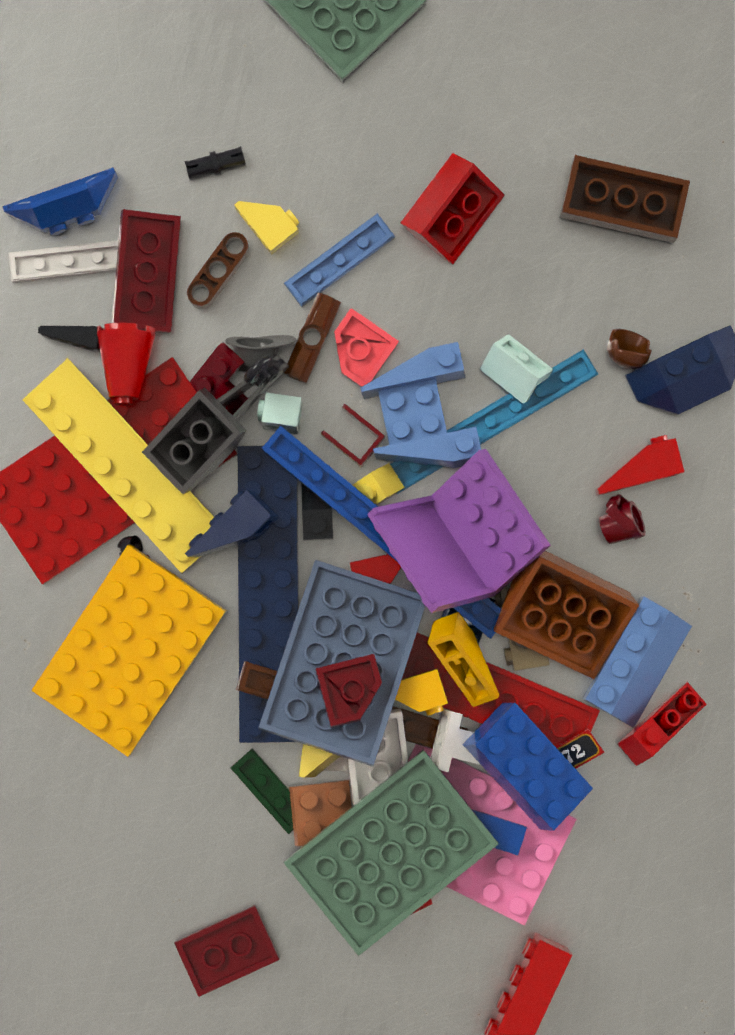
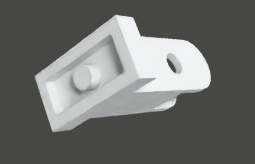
[430,709,481,772]

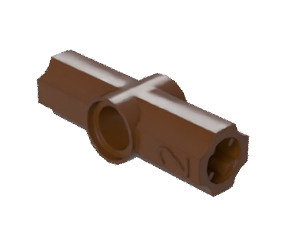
[283,292,341,384]

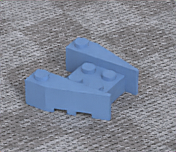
[361,342,481,468]

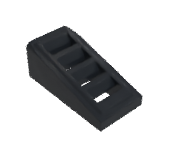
[38,326,100,352]

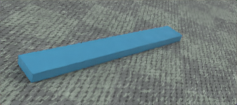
[390,349,598,494]

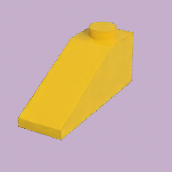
[428,612,499,707]

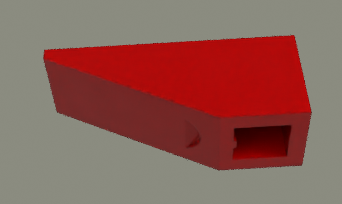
[617,682,707,766]

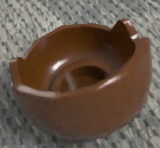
[607,328,652,369]

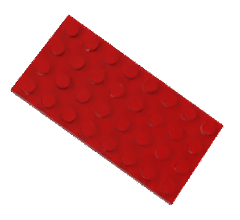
[0,357,237,585]

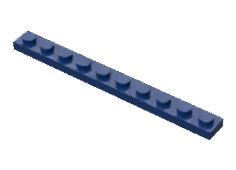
[261,425,501,639]

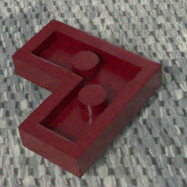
[190,342,248,415]

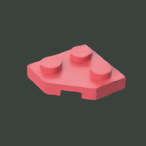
[334,308,399,387]

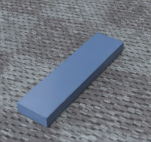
[284,213,395,307]

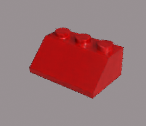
[400,153,505,265]

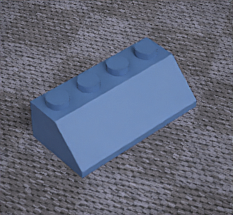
[582,596,692,728]

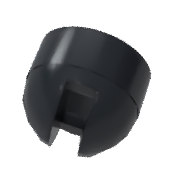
[117,535,143,555]

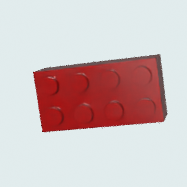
[484,933,572,1035]

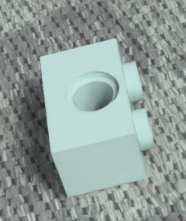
[257,392,302,434]

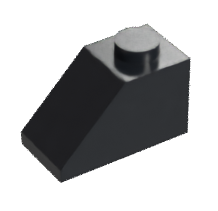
[301,482,334,541]

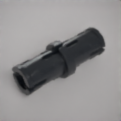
[185,146,246,179]

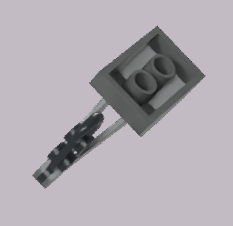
[142,355,289,494]

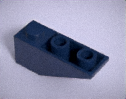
[185,490,279,558]

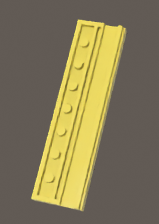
[22,358,214,574]

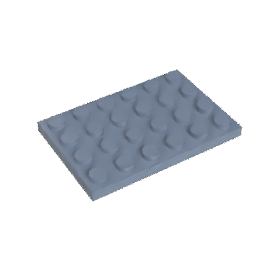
[259,560,425,767]

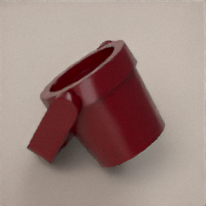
[599,494,646,544]

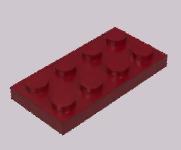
[112,209,181,334]

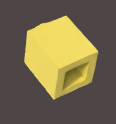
[353,463,405,505]

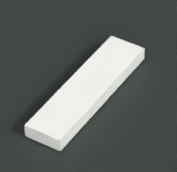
[8,240,118,283]

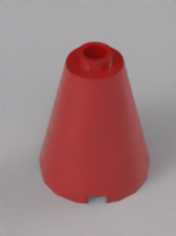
[97,323,156,406]

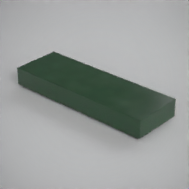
[230,748,293,834]

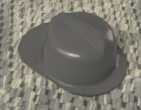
[225,335,296,371]

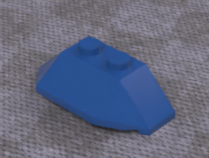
[2,167,118,235]

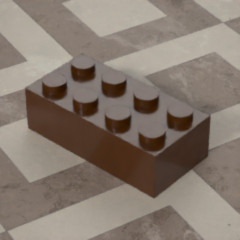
[560,155,690,243]

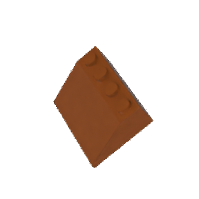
[494,551,639,679]

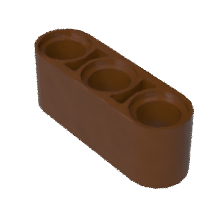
[187,232,249,309]

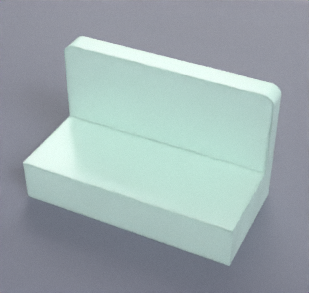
[480,334,553,404]

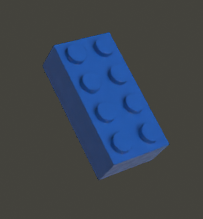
[463,703,593,831]

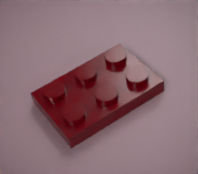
[174,905,280,997]

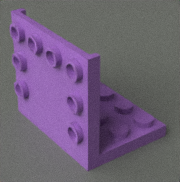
[367,449,551,613]

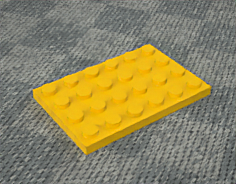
[31,544,227,757]

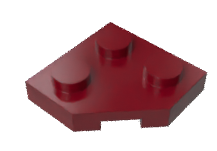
[315,654,382,728]

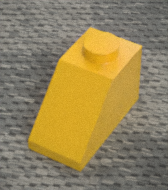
[395,669,448,716]

